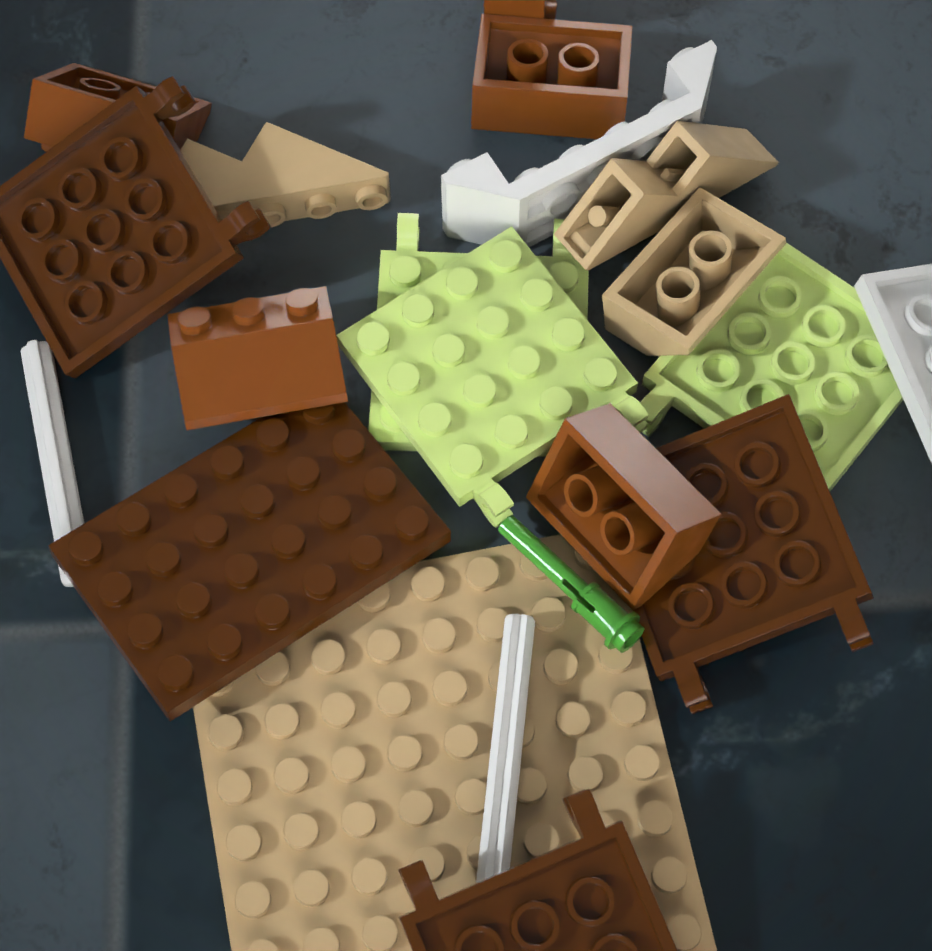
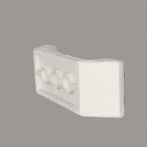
[441,40,717,247]

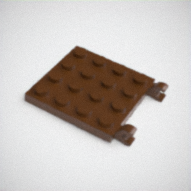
[0,76,271,378]
[633,394,874,714]
[398,789,677,951]

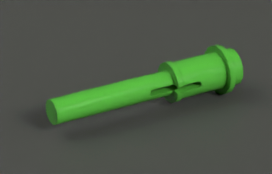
[498,515,644,653]

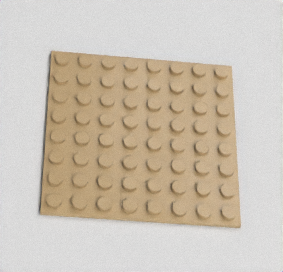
[193,534,717,951]

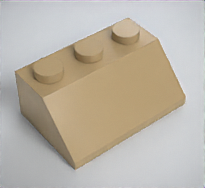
[602,187,786,356]

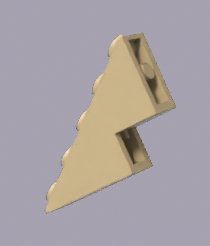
[554,121,779,270]
[180,122,391,227]

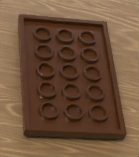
[48,402,451,722]

